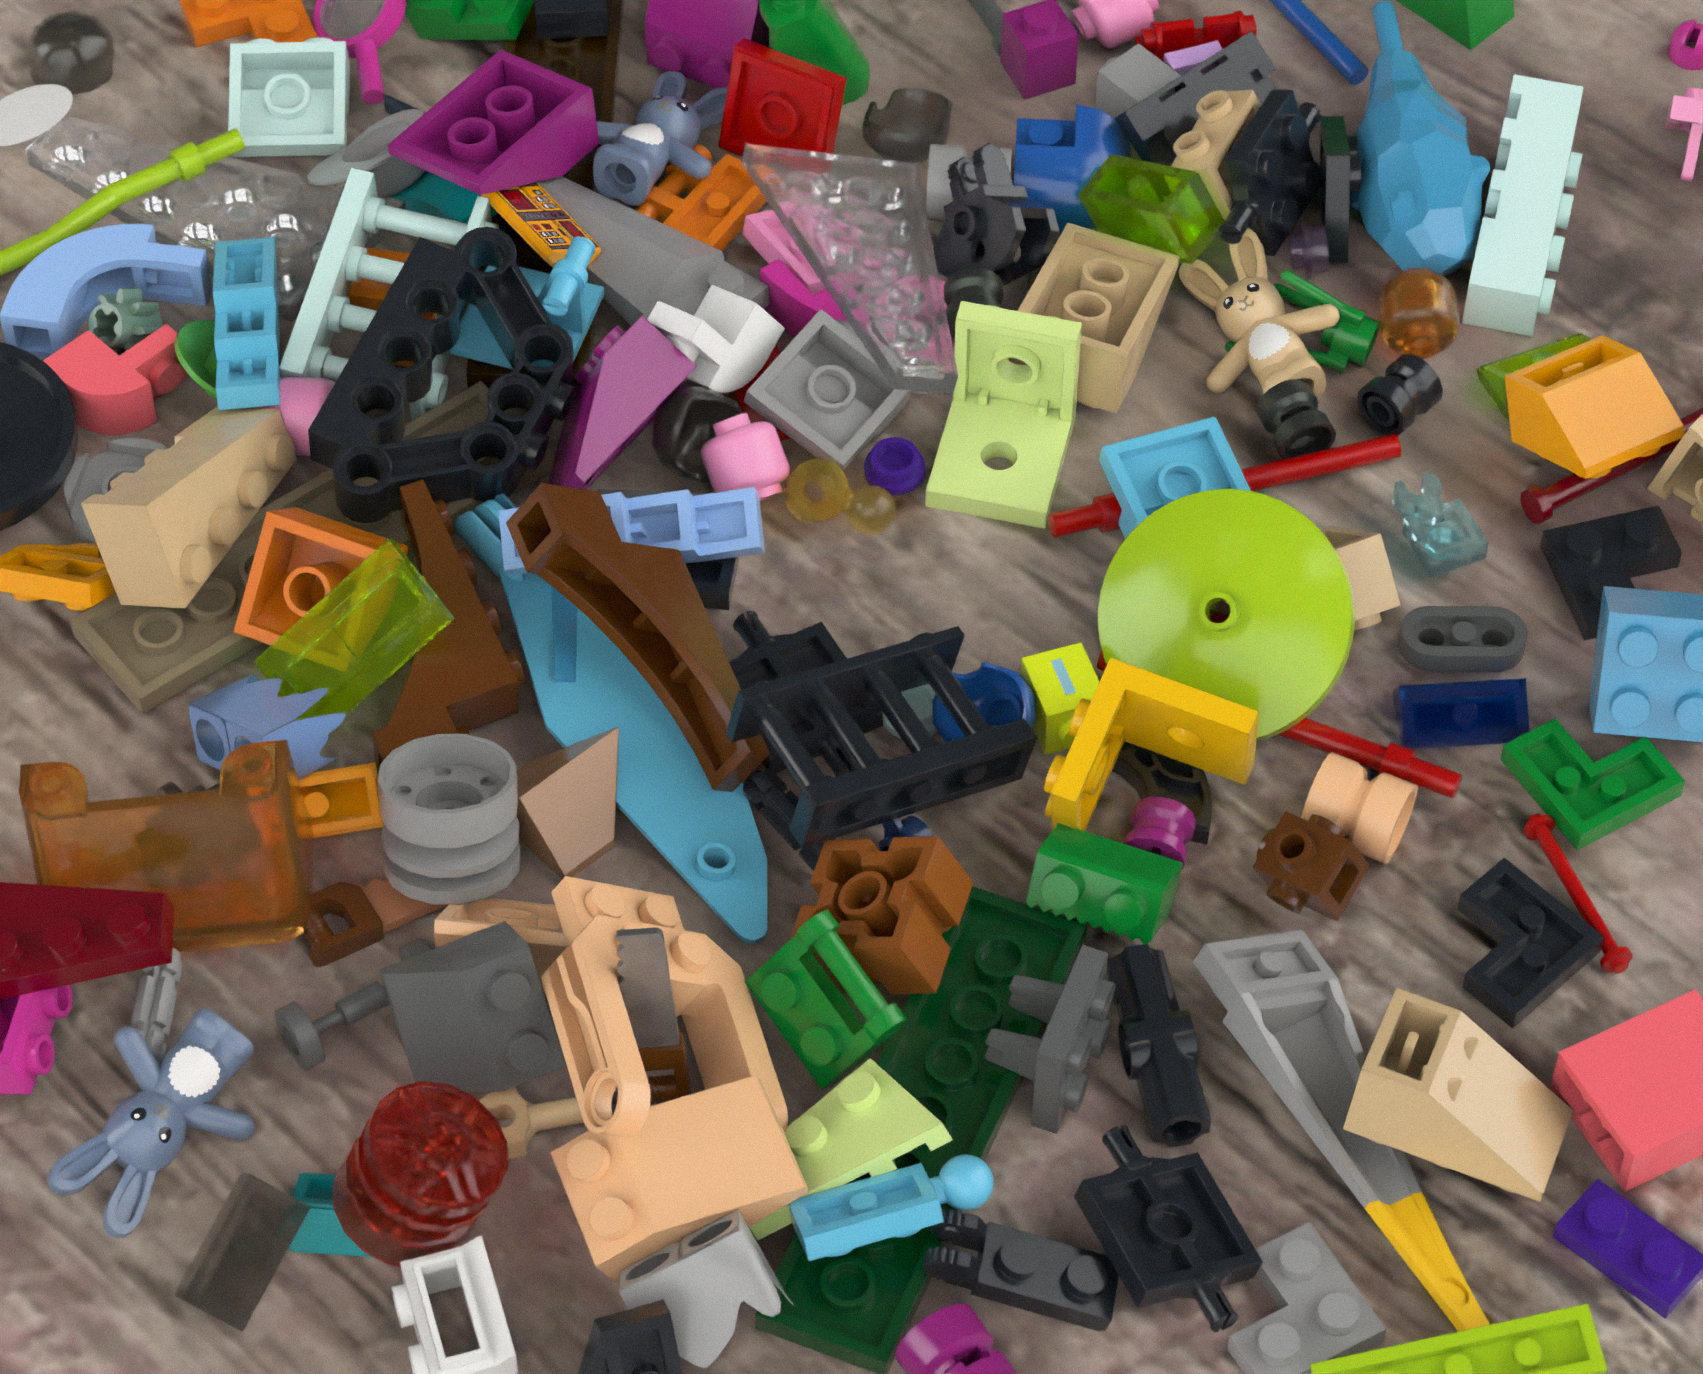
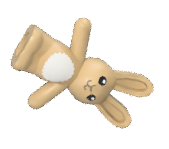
[1179,228,1340,398]

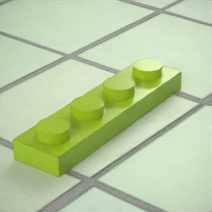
[1310,1303,1608,1374]

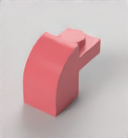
[43,324,189,435]

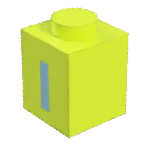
[1020,642,1099,755]

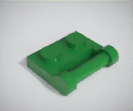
[744,910,908,1090]

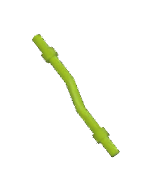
[0,128,245,276]

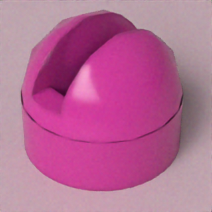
[1668,20,1703,70]

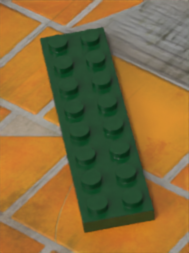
[755,886,1087,1374]

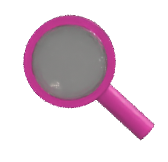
[313,0,406,104]

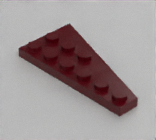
[0,882,175,999]

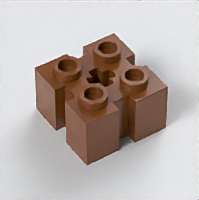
[789,836,973,995]

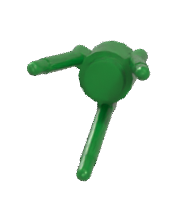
[1225,270,1381,372]

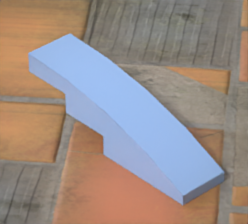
[498,487,765,574]

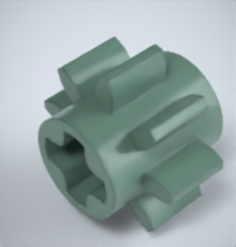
[88,288,163,355]

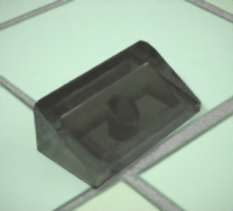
[174,1172,311,1332]

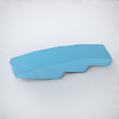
[212,237,281,410]

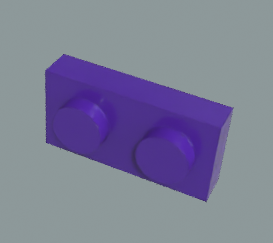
[1553,1179,1703,1319]

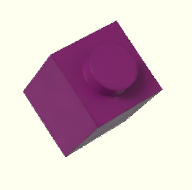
[1000,0,1079,100]

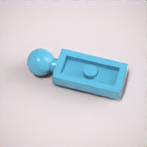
[788,1154,994,1261]

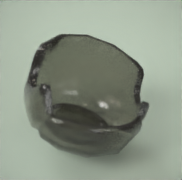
[27,10,115,95]
[862,88,953,164]
[651,386,742,483]

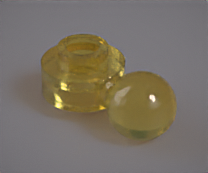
[784,459,896,534]

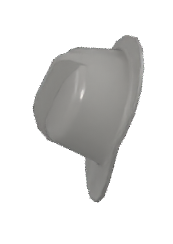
[307,109,426,203]

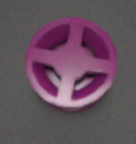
[1123,797,1196,871]

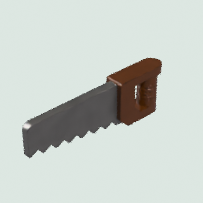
[617,927,692,1103]

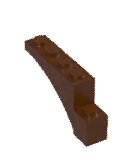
[373,479,525,771]
[506,483,770,792]

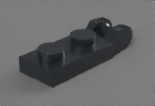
[923,1208,1119,1332]

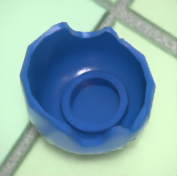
[932,662,1037,742]

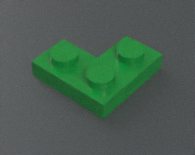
[1500,718,1685,850]

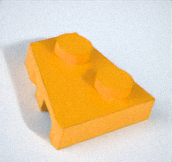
[0,543,116,611]

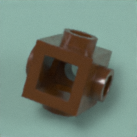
[1253,811,1370,922]

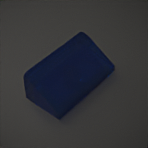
[1393,678,1530,749]

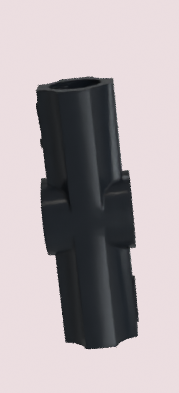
[1107,944,1211,1148]

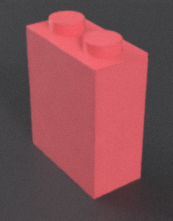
[1550,989,1703,1192]

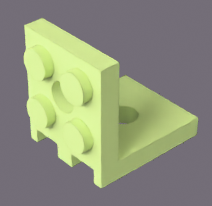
[925,301,1082,529]

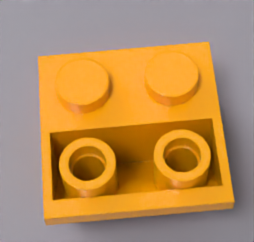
[1505,335,1685,479]

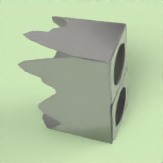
[619,1209,794,1369]

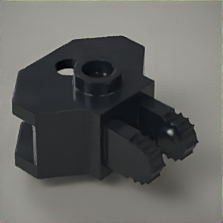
[932,142,1059,286]

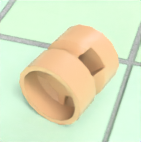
[1301,752,1418,864]

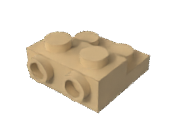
[1168,90,1261,247]

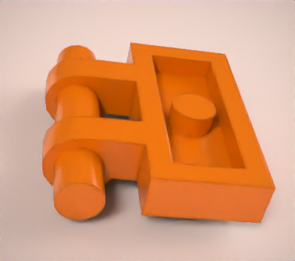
[635,144,775,251]

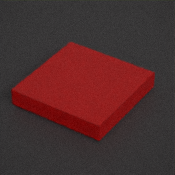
[718,38,847,187]

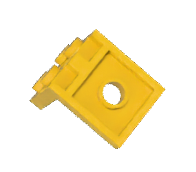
[1044,658,1258,832]

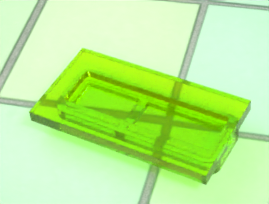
[253,539,455,720]

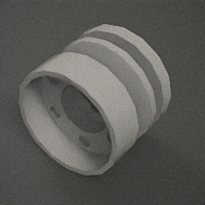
[377,734,521,905]

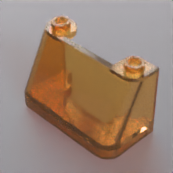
[19,740,313,952]

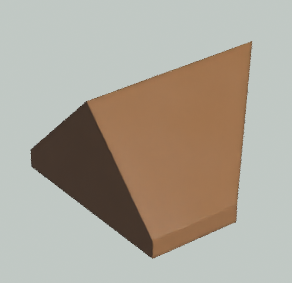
[516,726,619,880]

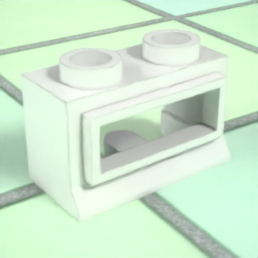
[391,1236,518,1374]

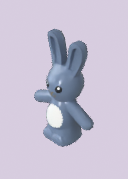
[593,71,727,206]
[47,1008,255,1239]

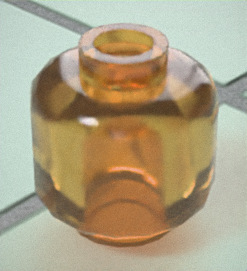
[1379,268,1459,359]

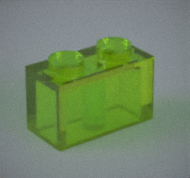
[1078,154,1224,264]

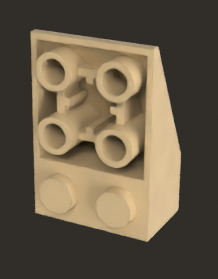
[1343,988,1574,1202]

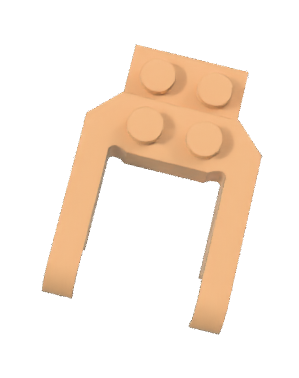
[541,876,788,1137]

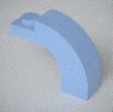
[0,224,212,360]

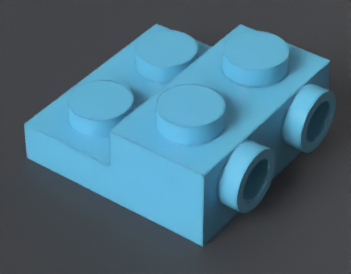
[1099,417,1251,539]

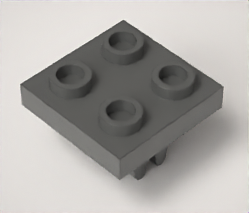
[985,945,1115,1134]

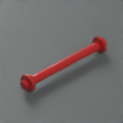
[1523,813,1633,974]

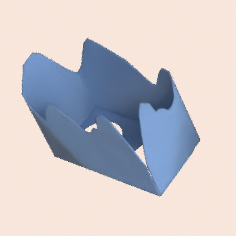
[188,674,346,794]

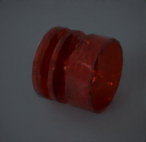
[332,1081,509,1267]

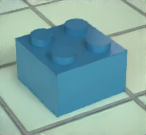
[1588,586,1703,742]

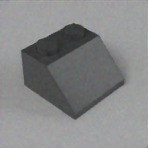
[379,921,566,1094]

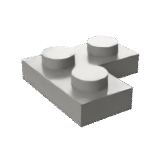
[1227,1222,1386,1374]

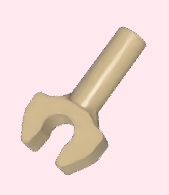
[476,1087,584,1159]

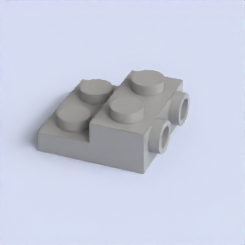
[743,309,916,476]

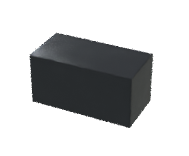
[535,0,608,39]

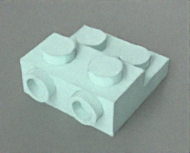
[228,37,350,157]

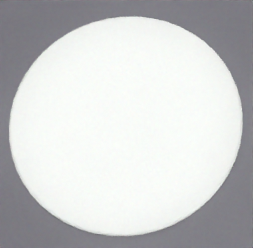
[0,84,73,146]

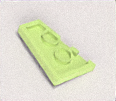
[749,1058,953,1240]

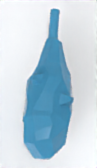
[1350,1,1490,278]

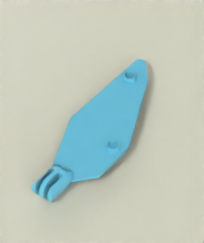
[453,493,768,944]

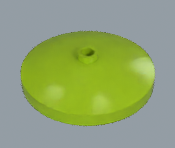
[1098,489,1355,742]

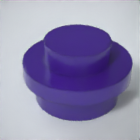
[864,437,925,495]

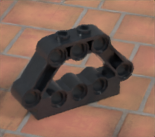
[308,227,576,524]

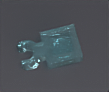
[1392,471,1489,577]

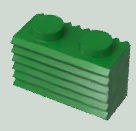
[1026,823,1183,944]

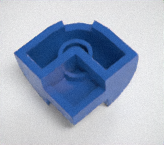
[1013,105,1131,238]

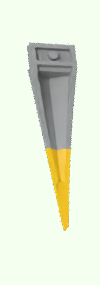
[1193,930,1490,1332]

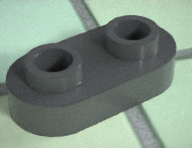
[1398,606,1528,672]

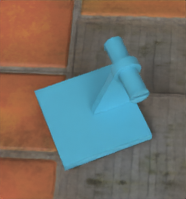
[450,236,604,369]

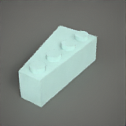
[1462,74,1584,337]

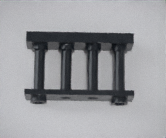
[726,626,1038,848]

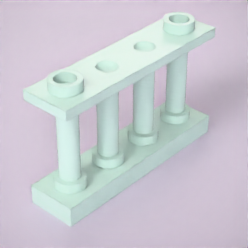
[279,168,499,421]

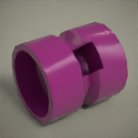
[896,1304,1018,1374]

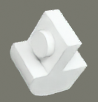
[647,285,785,393]

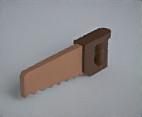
[289,878,448,967]

